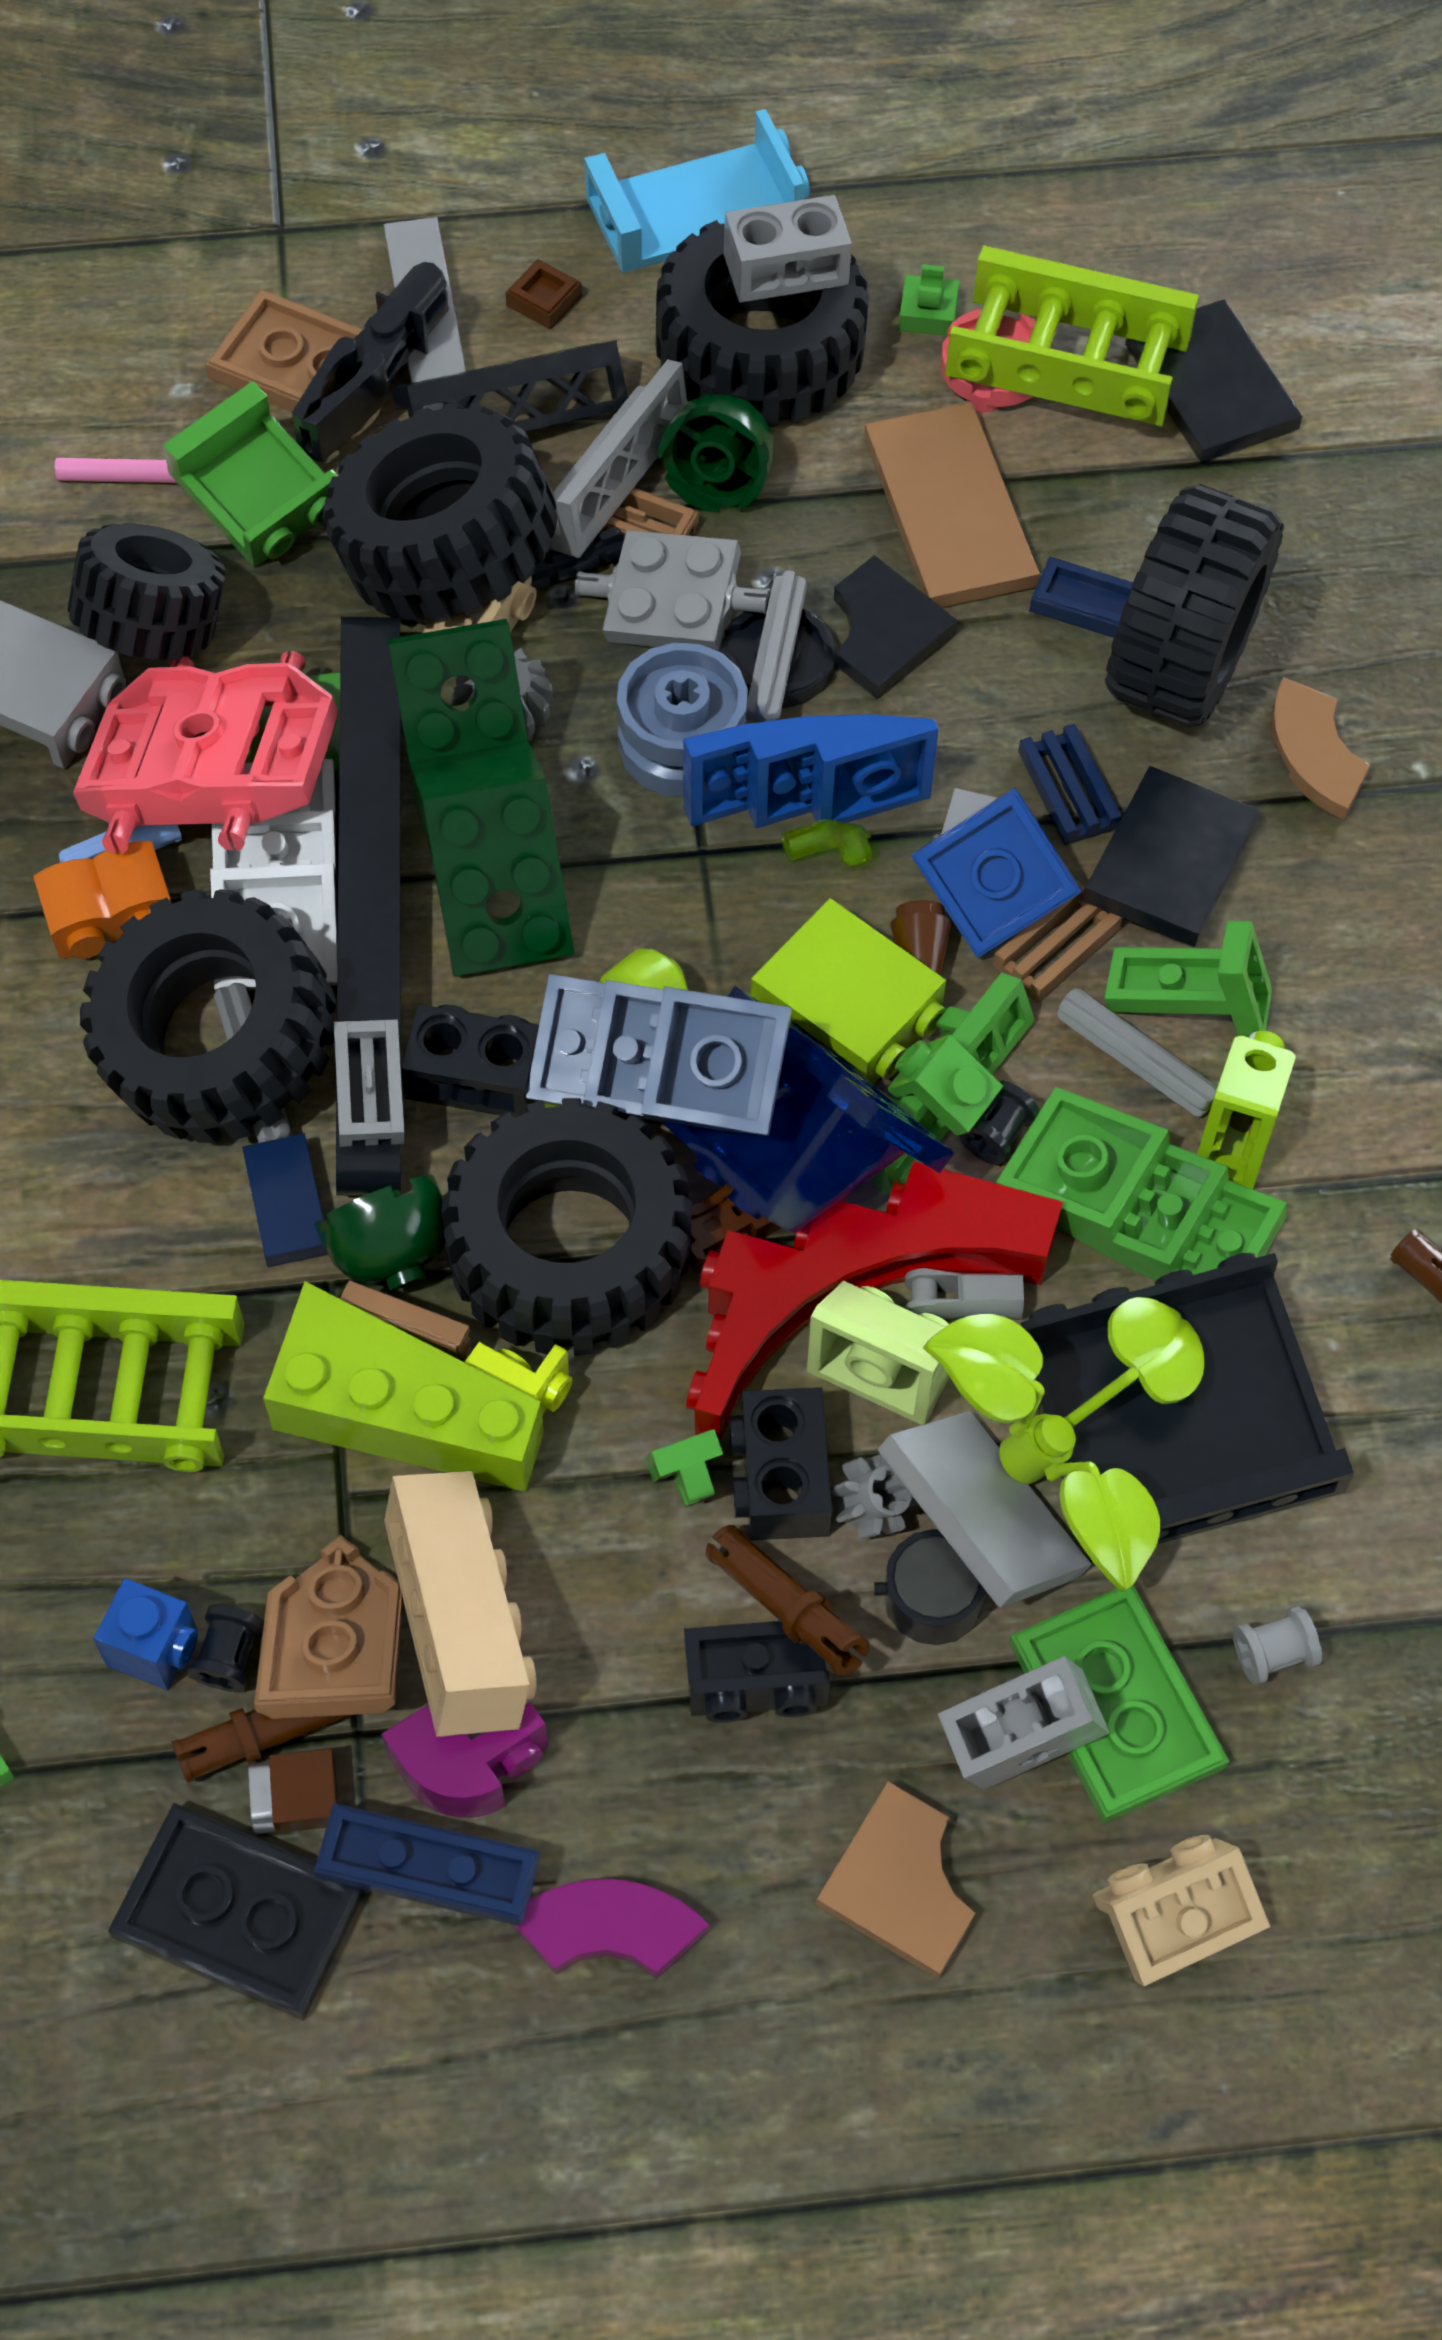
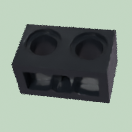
[401,1004,539,1118]
[729,1387,832,1541]

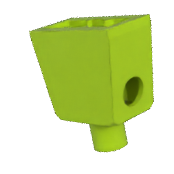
[1197,1031,1296,1189]

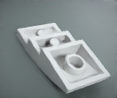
[210,759,338,991]

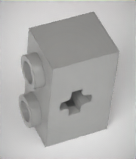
[938,1656,1110,1790]

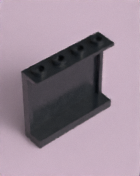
[1020,1253,1354,1563]

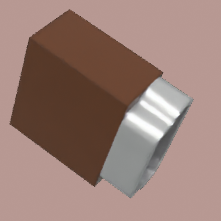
[248,1748,338,1834]

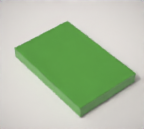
[1009,1585,1229,1825]

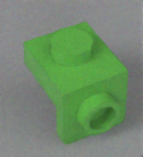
[887,1034,1003,1136]

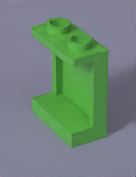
[163,381,338,568]

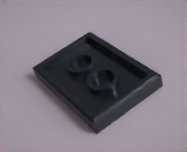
[1125,299,1302,463]
[1082,765,1260,947]
[108,1803,366,2021]

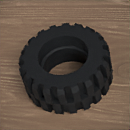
[655,220,869,427]
[323,404,558,623]
[1105,484,1284,727]
[80,889,337,1143]
[442,1098,691,1356]

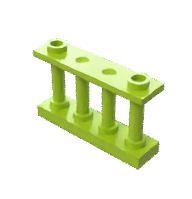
[945,245,1199,426]
[0,1280,245,1472]

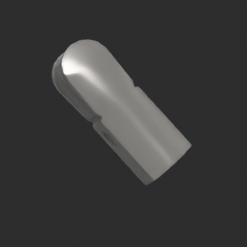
[905,1268,1024,1320]

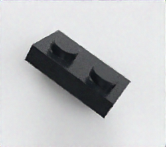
[684,1621,830,1723]

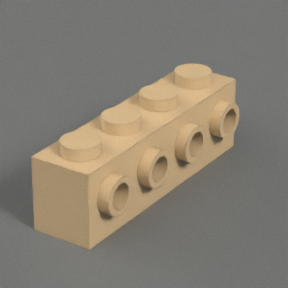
[384,1471,536,1737]

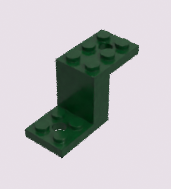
[387,619,575,977]

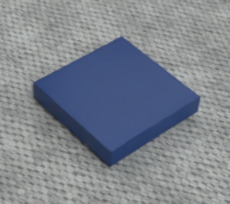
[911,787,1082,958]

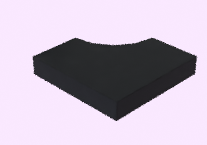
[834,555,958,699]

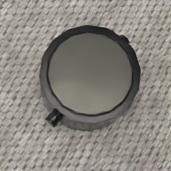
[874,1529,987,1645]

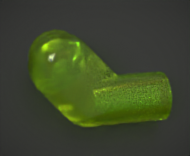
[781,819,872,866]

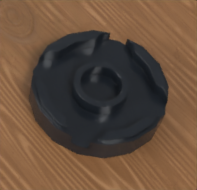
[720,608,835,708]

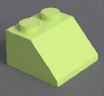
[807,1281,950,1425]

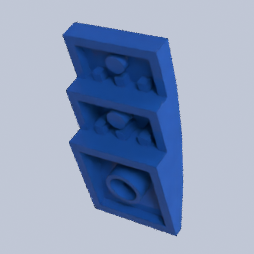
[683,714,939,831]

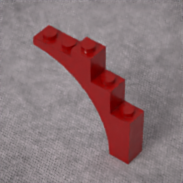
[686,1161,1063,1442]

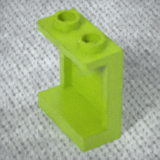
[750,898,946,1092]

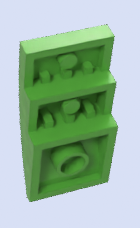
[996,1086,1287,1281]

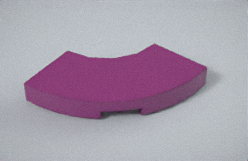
[510,1879,709,1979]

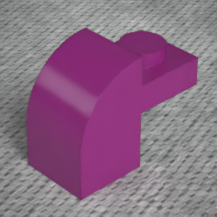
[381,1702,548,1818]

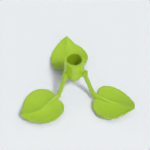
[923,1297,1204,1592]

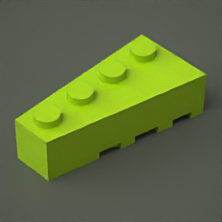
[263,1281,544,1492]

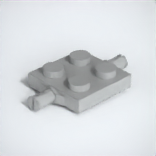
[575,530,771,652]

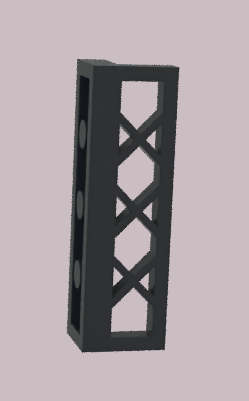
[391,340,628,431]

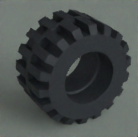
[67,523,226,660]

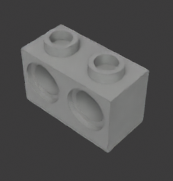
[723,195,852,303]

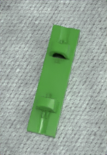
[860,972,1035,1195]

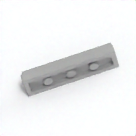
[549,359,687,558]

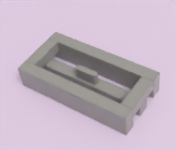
[334,1019,404,1147]

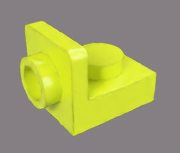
[465,1342,573,1415]

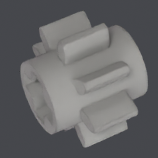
[830,1454,918,1540]

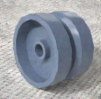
[616,642,748,797]

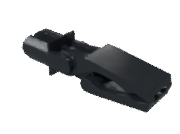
[292,262,449,462]

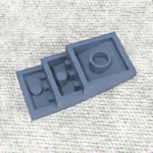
[526,974,792,1136]

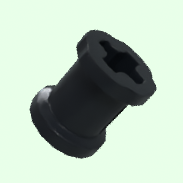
[958,1081,1039,1165]
[187,1604,264,1693]

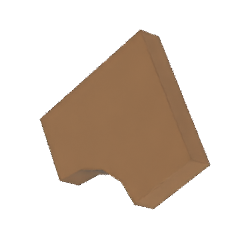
[816,1781,975,1980]

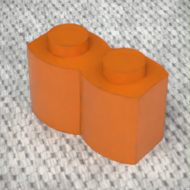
[33,841,171,959]

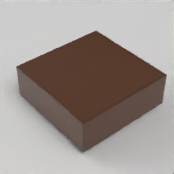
[505,259,582,329]

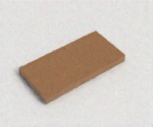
[864,402,1040,608]

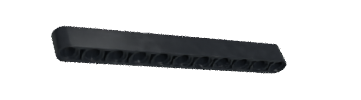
[336,616,401,1195]

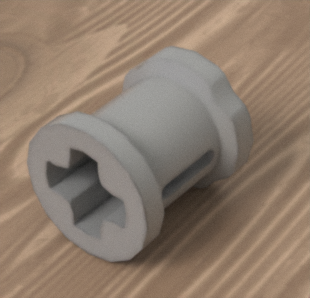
[1233,1606,1322,1685]

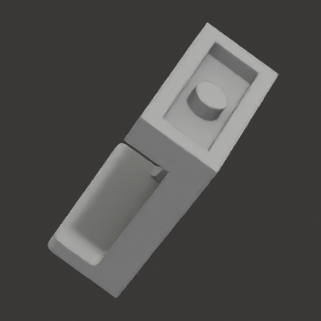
[0,600,126,769]

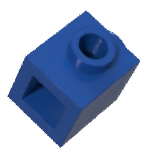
[93,1578,198,1691]

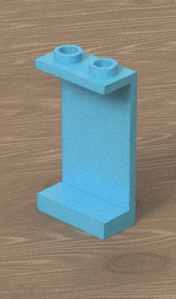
[584,109,810,273]

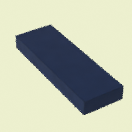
[314,1803,540,1927]

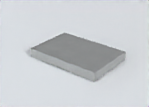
[877,1411,1091,1608]

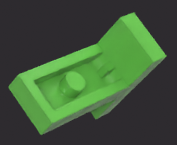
[1104,921,1272,1038]

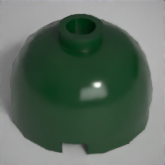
[658,394,775,512]
[314,1174,445,1291]

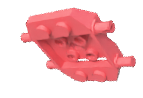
[73,651,339,854]

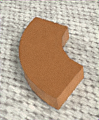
[1271,677,1370,820]

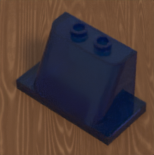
[663,986,955,1233]

